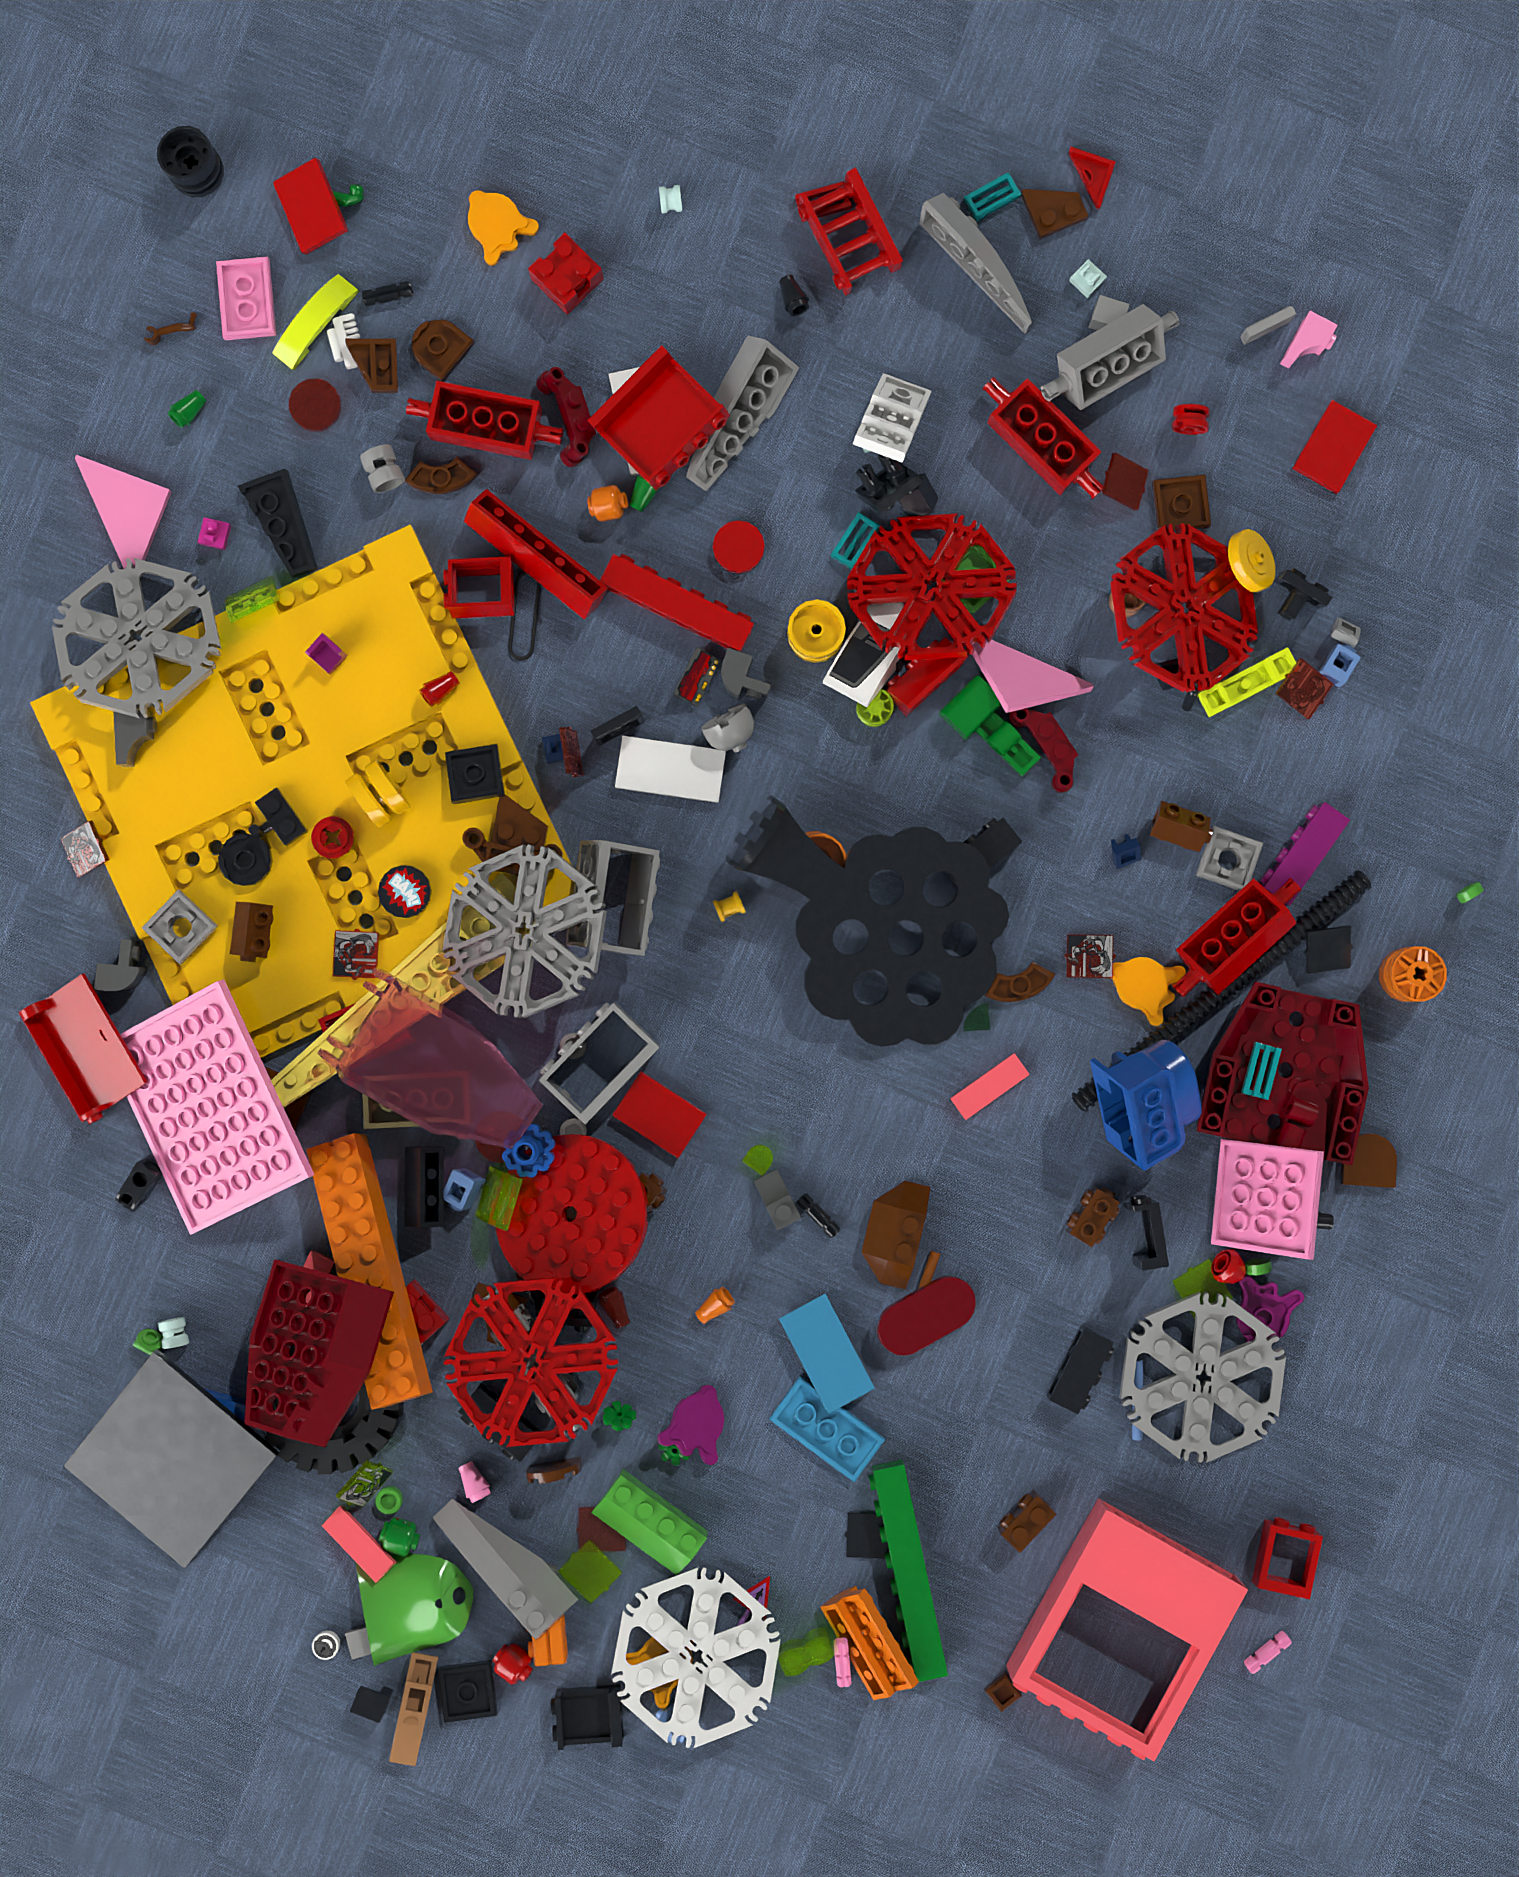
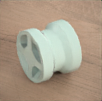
[659,185,682,213]

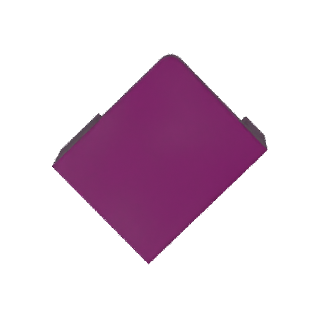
[305,633,348,675]

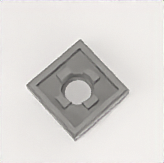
[1195,826,1263,891]
[142,889,218,964]

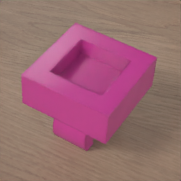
[198,517,232,550]

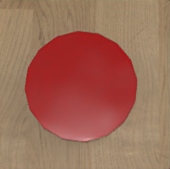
[713,520,765,574]

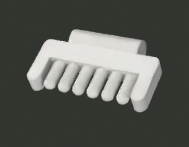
[327,313,360,369]

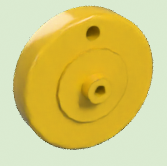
[1228,529,1276,592]

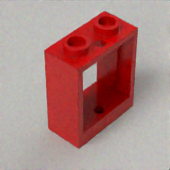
[443,556,515,619]
[1252,1517,1323,1600]

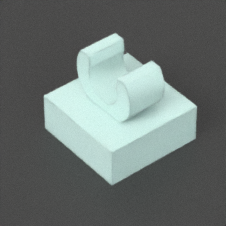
[1069,259,1107,298]

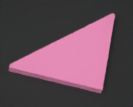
[75,455,172,569]
[971,639,1094,713]

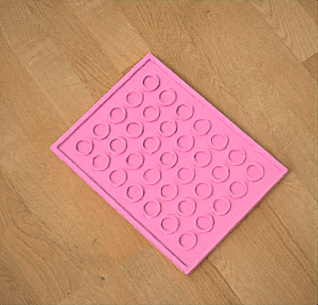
[120,979,314,1235]

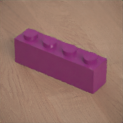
[1260,802,1350,906]

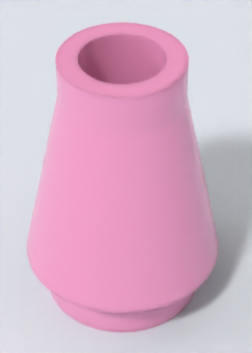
[458,1461,491,1503]

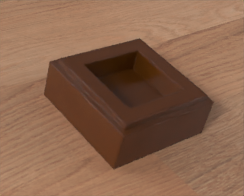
[984,1672,1022,1712]

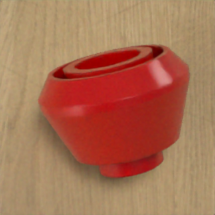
[1211,1249,1246,1284]

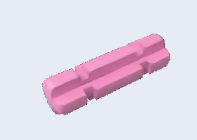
[1244,1631,1292,1674]
[833,1637,852,1688]

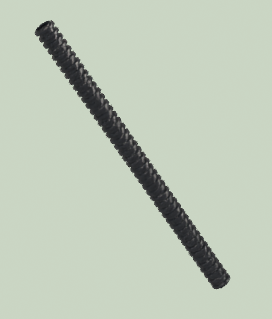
[1071,870,1372,1112]

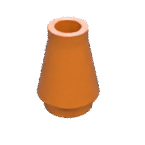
[695,1287,735,1324]

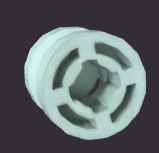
[158,1317,189,1349]

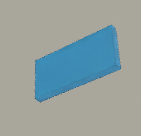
[778,1293,875,1414]
[769,1375,885,1482]

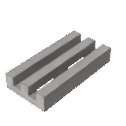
[1240,306,1296,345]

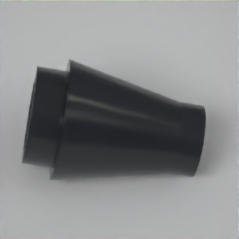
[779,275,809,316]

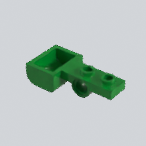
[939,675,1041,777]

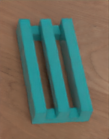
[963,172,1021,222]
[830,512,881,570]
[1241,1042,1282,1100]

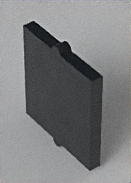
[1304,925,1353,974]
[844,1512,889,1559]

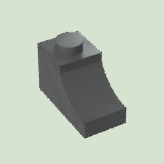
[113,710,157,768]
[754,1169,801,1230]

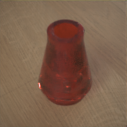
[598,1287,630,1328]

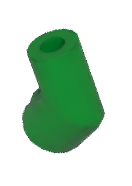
[333,184,364,207]

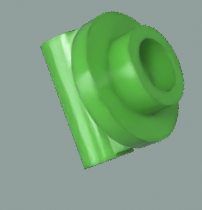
[133,1329,163,1356]

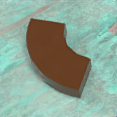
[405,457,478,494]
[985,962,1056,1002]

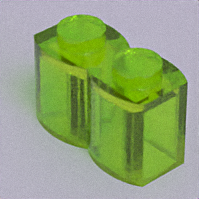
[778,1628,834,1676]

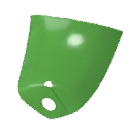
[355,1554,474,1666]

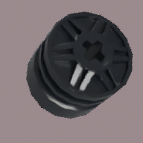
[157,126,224,198]

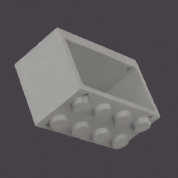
[565,840,660,956]
[539,1002,660,1124]

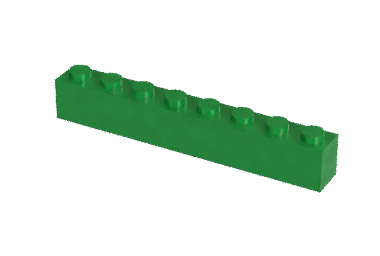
[868,1459,948,1682]

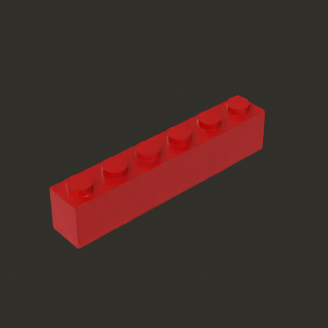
[463,489,608,620]
[600,554,754,652]

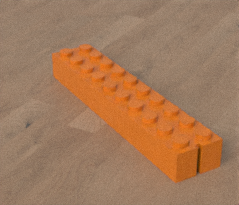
[306,1133,433,1410]

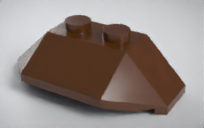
[861,1180,930,1290]

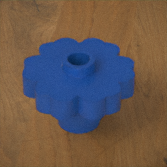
[502,1123,556,1177]

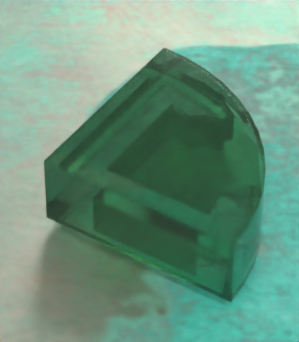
[963,1003,990,1032]

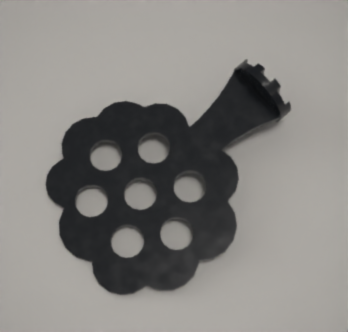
[726,795,1009,1047]

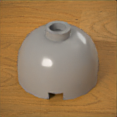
[701,704,754,753]

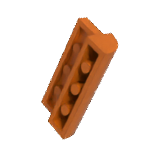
[820,1586,919,1700]

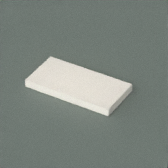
[615,736,726,803]

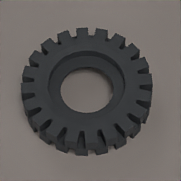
[263,1344,404,1475]

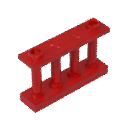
[797,167,903,296]

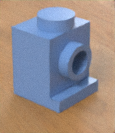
[1316,643,1361,688]
[444,1168,486,1211]

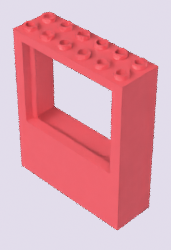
[1006,1498,1248,1761]

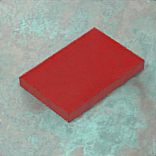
[273,158,349,255]
[1292,400,1377,494]
[612,1071,707,1158]

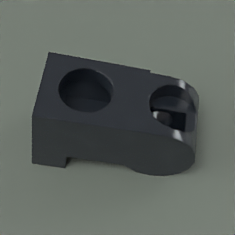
[115,1158,163,1212]

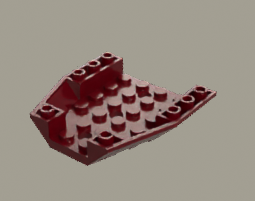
[1196,982,1369,1166]
[244,1259,394,1447]

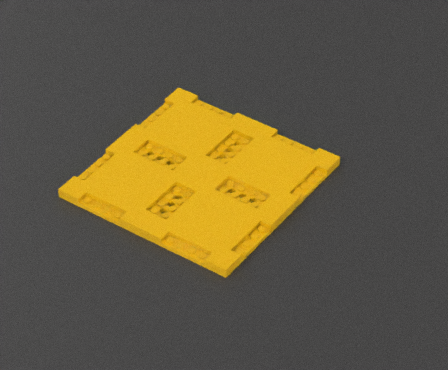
[30,524,574,1058]

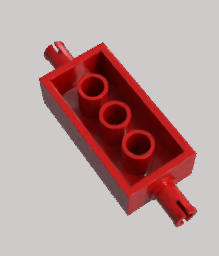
[983,377,1105,499]
[406,381,563,460]
[1172,878,1302,998]

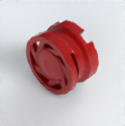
[1171,404,1210,435]

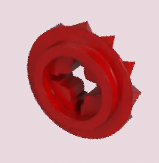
[311,816,354,859]

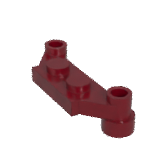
[536,367,597,468]
[1008,708,1079,793]

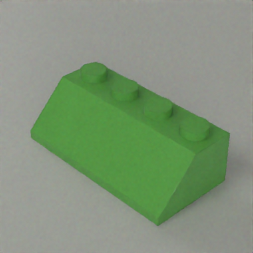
[591,1469,708,1575]

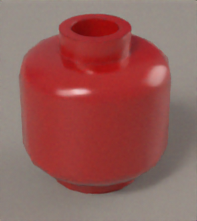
[493,1643,533,1685]

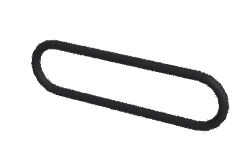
[508,571,541,661]

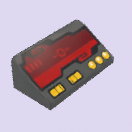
[674,647,721,707]

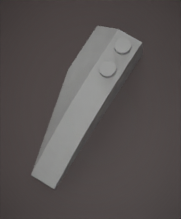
[919,193,1032,334]
[686,335,799,491]
[433,1499,579,1639]

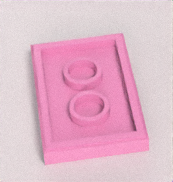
[216,256,276,340]

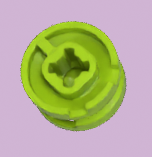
[856,689,894,727]

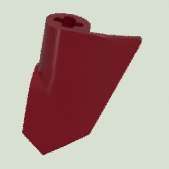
[1275,1079,1327,1162]

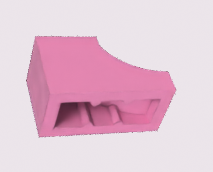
[1280,311,1337,369]

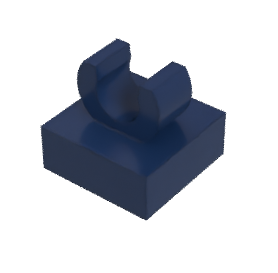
[542,734,574,764]
[1111,834,1141,869]

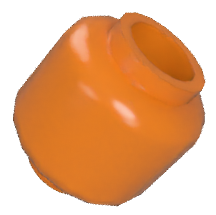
[587,485,628,522]

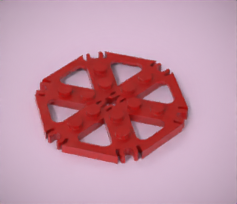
[847,513,1017,660]
[1110,523,1258,692]
[444,1277,619,1447]

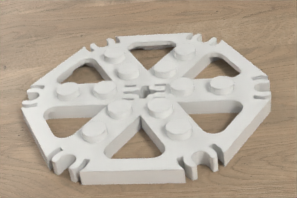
[611,1567,781,1748]

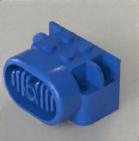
[1090,1040,1202,1171]

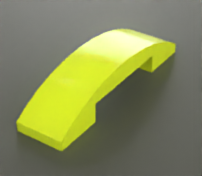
[272,274,359,370]
[1197,647,1299,717]

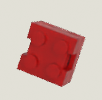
[528,232,604,315]
[406,1279,450,1344]

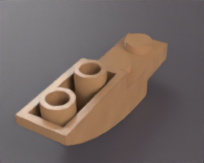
[389,1652,438,1766]

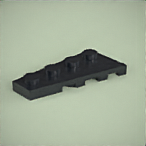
[237,469,318,577]

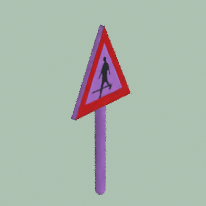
[733,1576,770,1626]

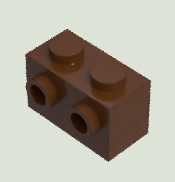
[997,1489,1057,1553]

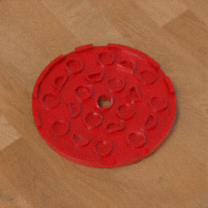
[495,1134,648,1295]

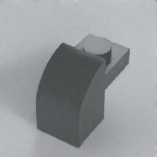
[721,648,771,700]
[94,939,146,991]

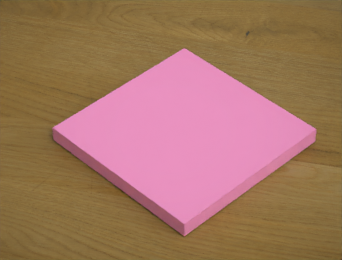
[1211,1139,1324,1260]

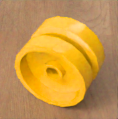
[787,599,846,663]
[345,759,410,828]

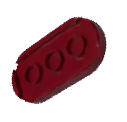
[877,1276,976,1356]

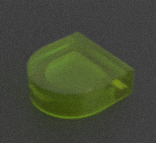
[742,1144,773,1176]

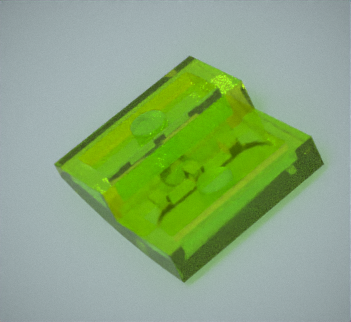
[225,575,281,623]
[475,1166,523,1231]

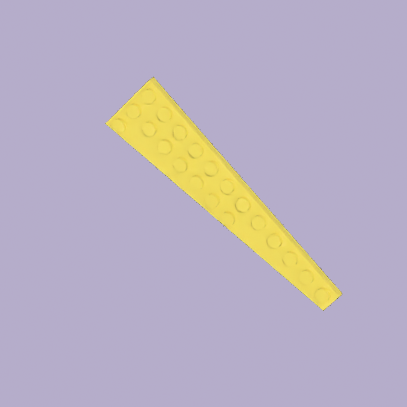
[271,872,535,1108]

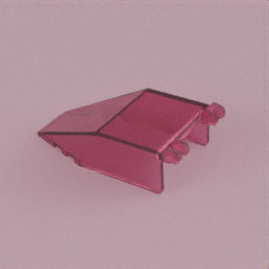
[317,968,543,1149]

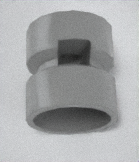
[360,444,405,493]

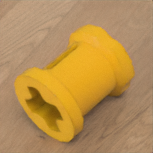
[713,891,745,922]

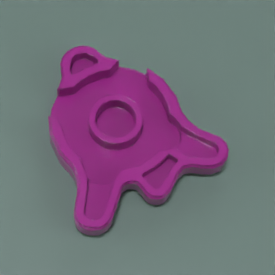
[1236,1275,1304,1342]
[657,1385,724,1465]

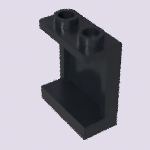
[1124,1195,1169,1271]
[551,1685,624,1750]

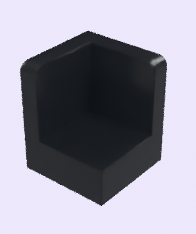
[899,473,938,516]
[350,1686,393,1723]

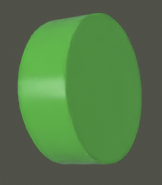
[1456,881,1484,904]
[1245,1258,1272,1275]
[375,1486,403,1514]

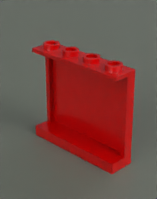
[587,345,731,490]

